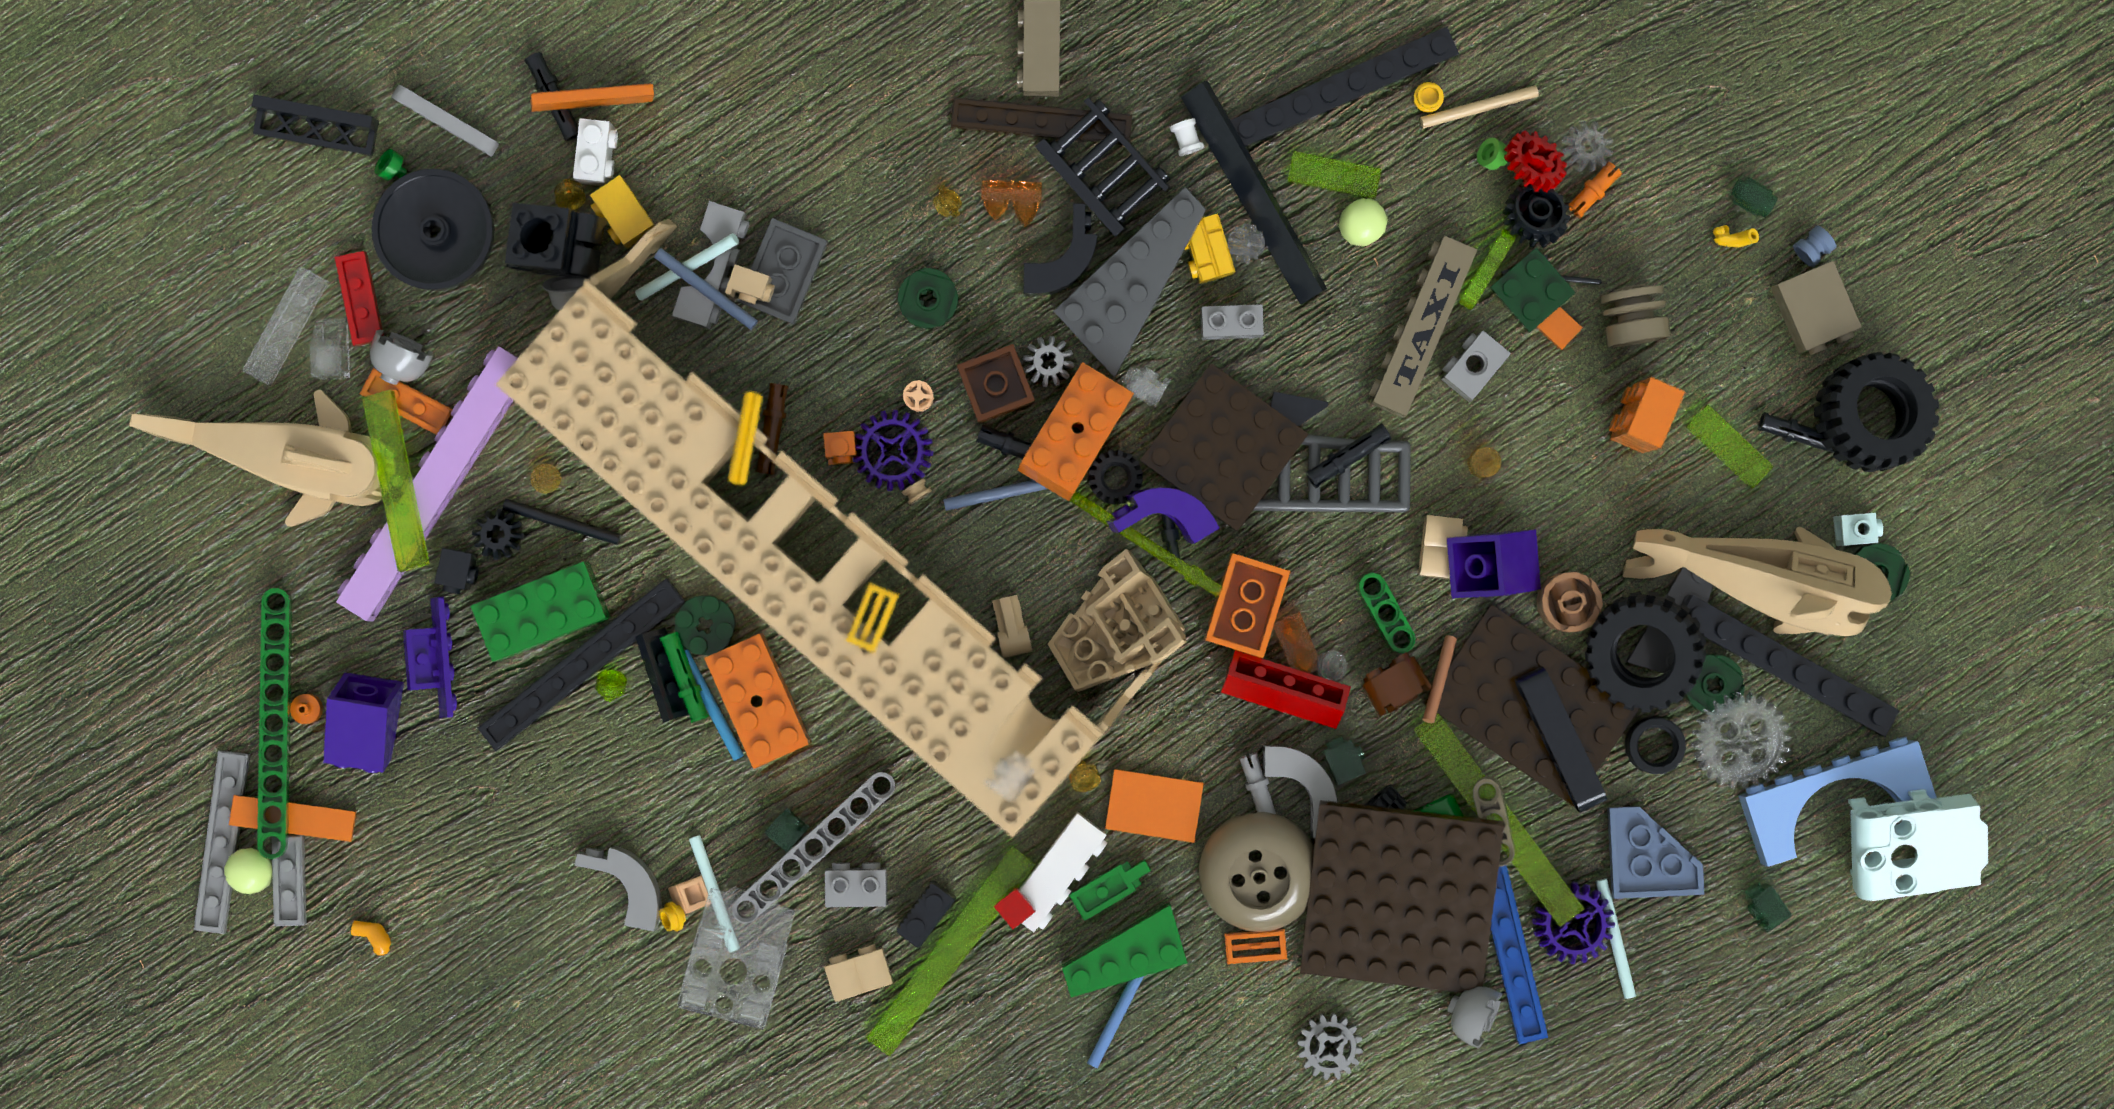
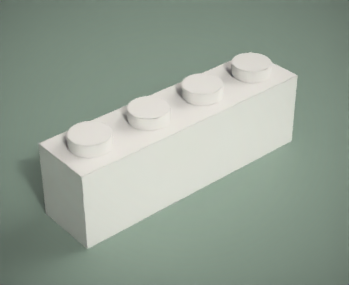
[1019,812,1107,932]

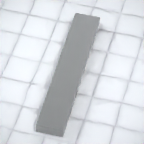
[194,750,251,934]

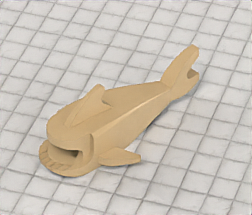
[129,389,397,527]
[1622,527,1892,636]

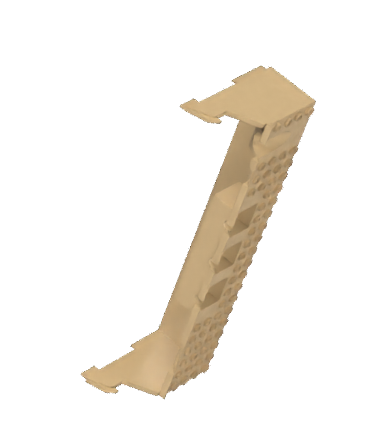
[495,219,1162,838]

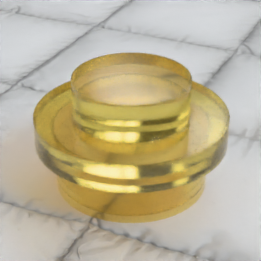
[531,464,561,494]

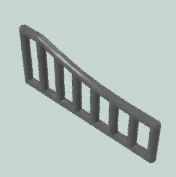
[1253,434,1411,512]

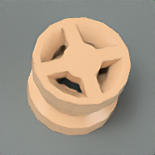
[903,380,934,412]

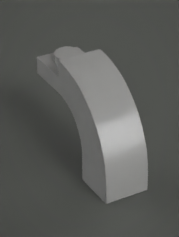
[1263,745,1337,838]
[574,846,661,932]

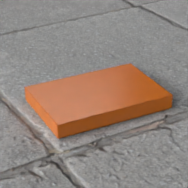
[1105,769,1204,843]

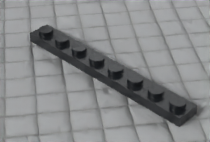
[1230,27,1459,147]
[1684,595,1900,737]

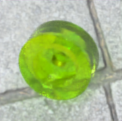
[595,670,627,702]

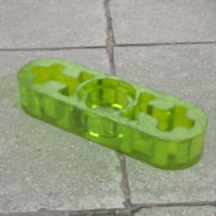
[1458,228,1517,310]

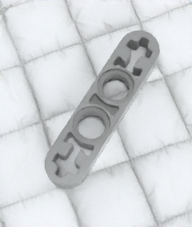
[391,84,499,157]

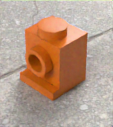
[823,431,858,465]

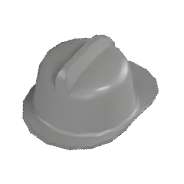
[542,276,586,310]

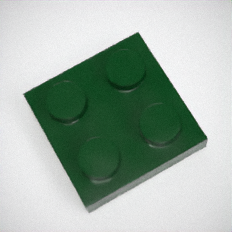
[1489,247,1576,333]

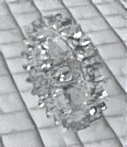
[1691,692,1792,790]

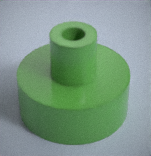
[1477,138,1508,170]

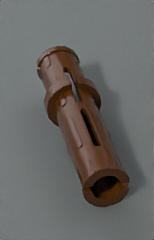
[755,383,789,475]

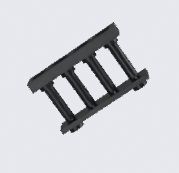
[1035,97,1171,237]

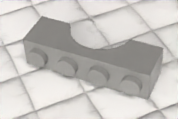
[672,201,749,330]

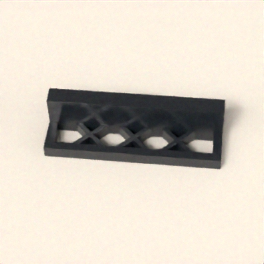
[252,95,379,156]

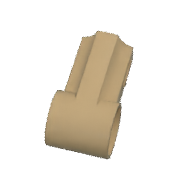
[992,595,1033,658]

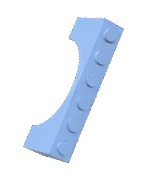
[1738,737,1937,867]

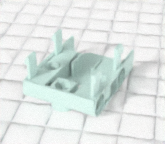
[1848,789,1988,901]

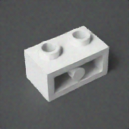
[573,118,618,186]

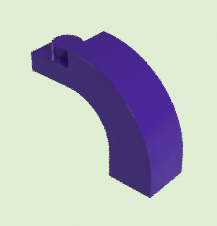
[1107,488,1219,544]

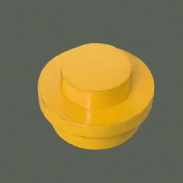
[1413,82,1444,113]
[659,901,686,932]

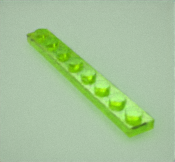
[866,845,1036,1057]

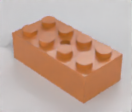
[1017,362,1134,501]
[704,633,812,769]

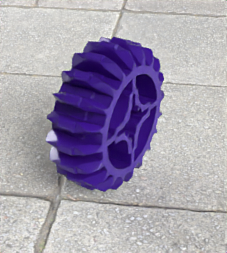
[853,410,934,491]
[1532,882,1615,964]

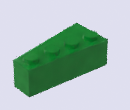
[1062,902,1188,998]

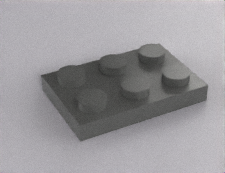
[738,218,828,325]

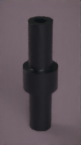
[1161,514,1181,566]

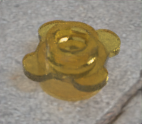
[933,185,962,218]

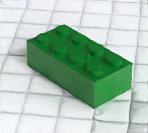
[471,561,611,662]

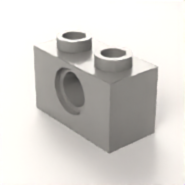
[1441,331,1511,402]

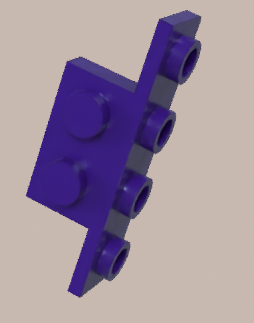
[403,597,457,718]

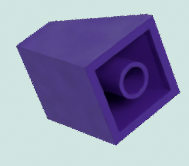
[1447,529,1541,598]
[323,672,404,773]

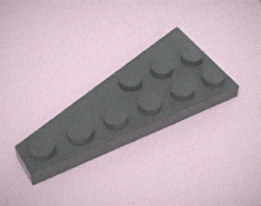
[1054,187,1207,378]

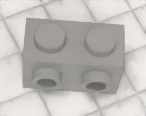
[825,862,888,907]

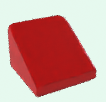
[993,886,1036,929]

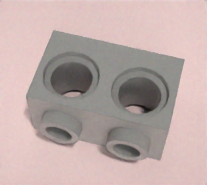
[1200,304,1264,340]

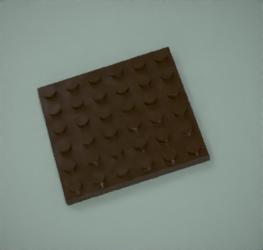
[1300,800,1504,993]

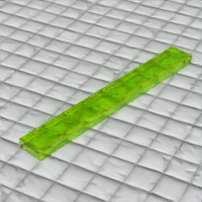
[1413,713,1584,927]

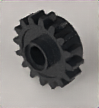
[1502,184,1570,248]

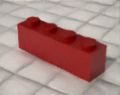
[1221,650,1351,729]

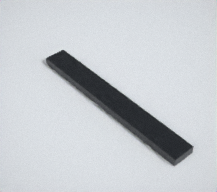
[1181,81,1327,305]
[477,578,686,751]

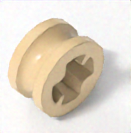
[901,478,932,505]

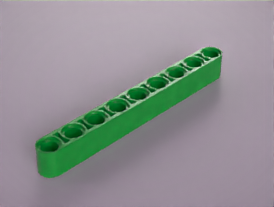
[257,588,292,859]

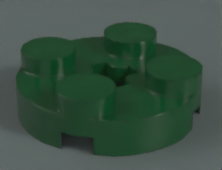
[898,268,958,329]
[1854,543,1910,601]
[675,595,736,655]
[1685,655,1745,714]

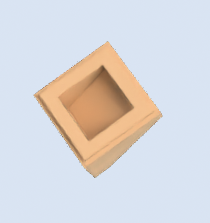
[668,875,712,914]

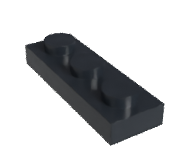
[635,627,688,723]

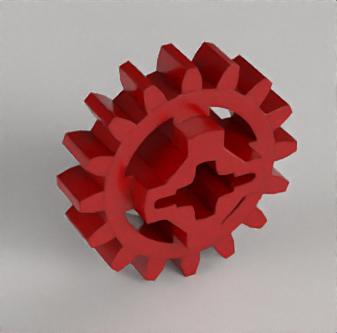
[1504,130,1567,192]

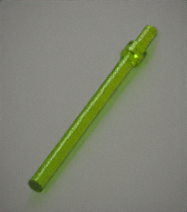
[1070,491,1223,597]

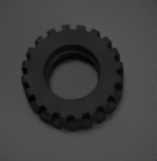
[1814,352,1940,472]
[1585,591,1706,712]

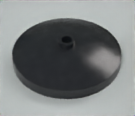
[372,169,495,291]

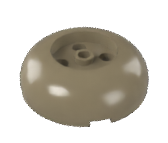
[1199,812,1314,932]

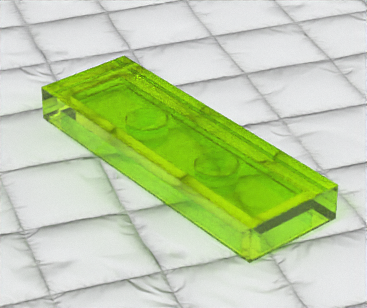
[1287,151,1382,200]
[1686,405,1774,489]

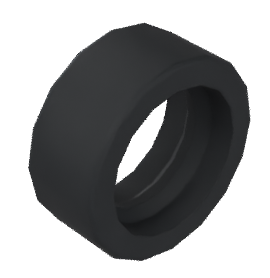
[1625,717,1686,774]

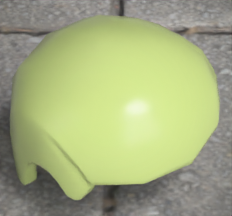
[1339,198,1388,247]
[224,848,273,894]

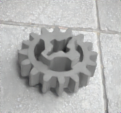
[1297,1013,1363,1080]

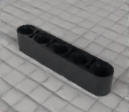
[1515,666,1607,813]

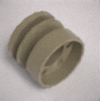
[1600,284,1672,348]

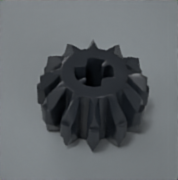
[472,509,525,560]

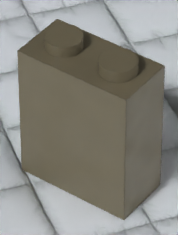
[1770,261,1862,355]

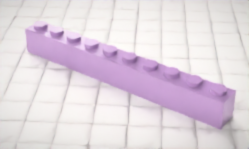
[336,346,518,621]

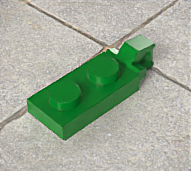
[1069,859,1151,921]

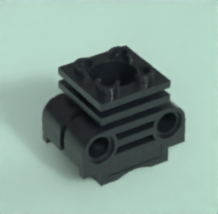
[505,203,608,280]

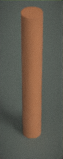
[1422,635,1457,723]

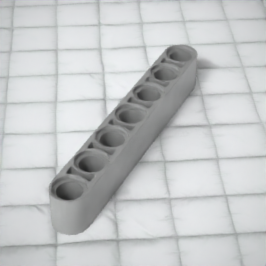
[732,771,895,923]

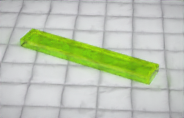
[362,390,430,572]

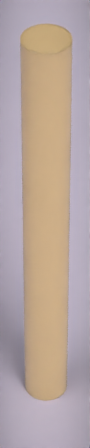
[1420,85,1539,129]

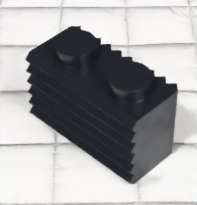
[896,881,956,949]

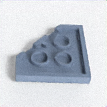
[1607,806,1705,899]

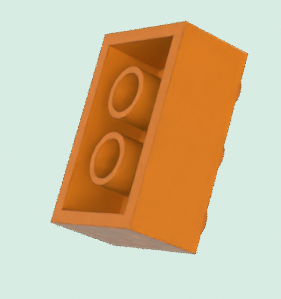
[1609,377,1685,453]
[1204,553,1290,658]

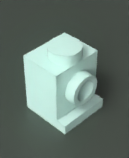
[1833,513,1883,546]

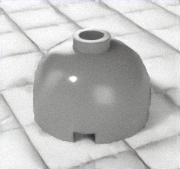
[370,330,433,385]
[1447,986,1503,1048]

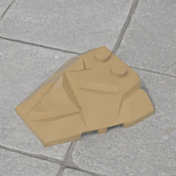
[1048,549,1186,692]

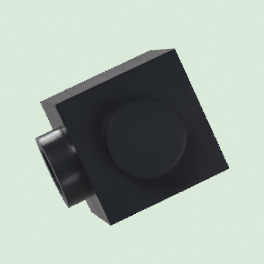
[435,548,479,594]

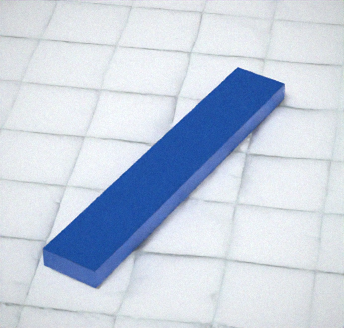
[1490,865,1548,1044]

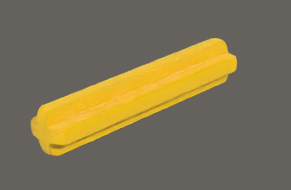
[729,392,762,485]

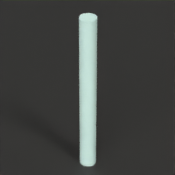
[635,233,739,301]
[689,835,740,952]
[1595,878,1636,999]

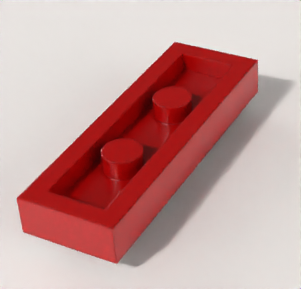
[335,251,384,346]

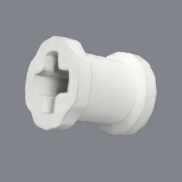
[1170,118,1204,156]

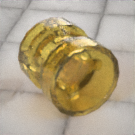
[1467,447,1501,478]

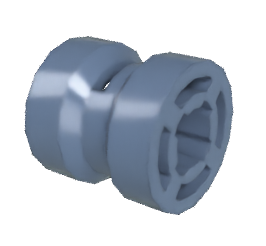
[1793,225,1837,268]

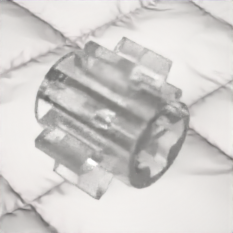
[1228,224,1265,263]

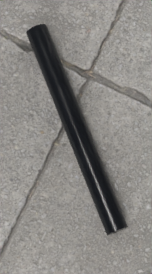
[503,498,621,545]

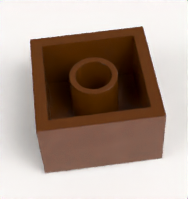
[957,344,1035,424]

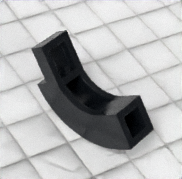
[1023,204,1097,297]

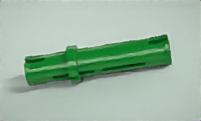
[659,632,709,723]

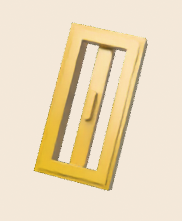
[846,583,899,653]

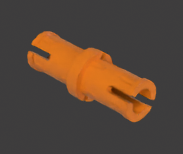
[1568,161,1622,218]

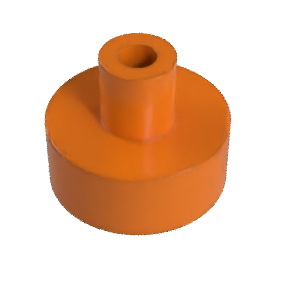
[290,694,323,724]

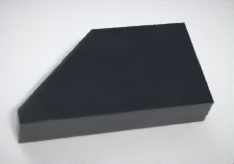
[1271,392,1329,426]

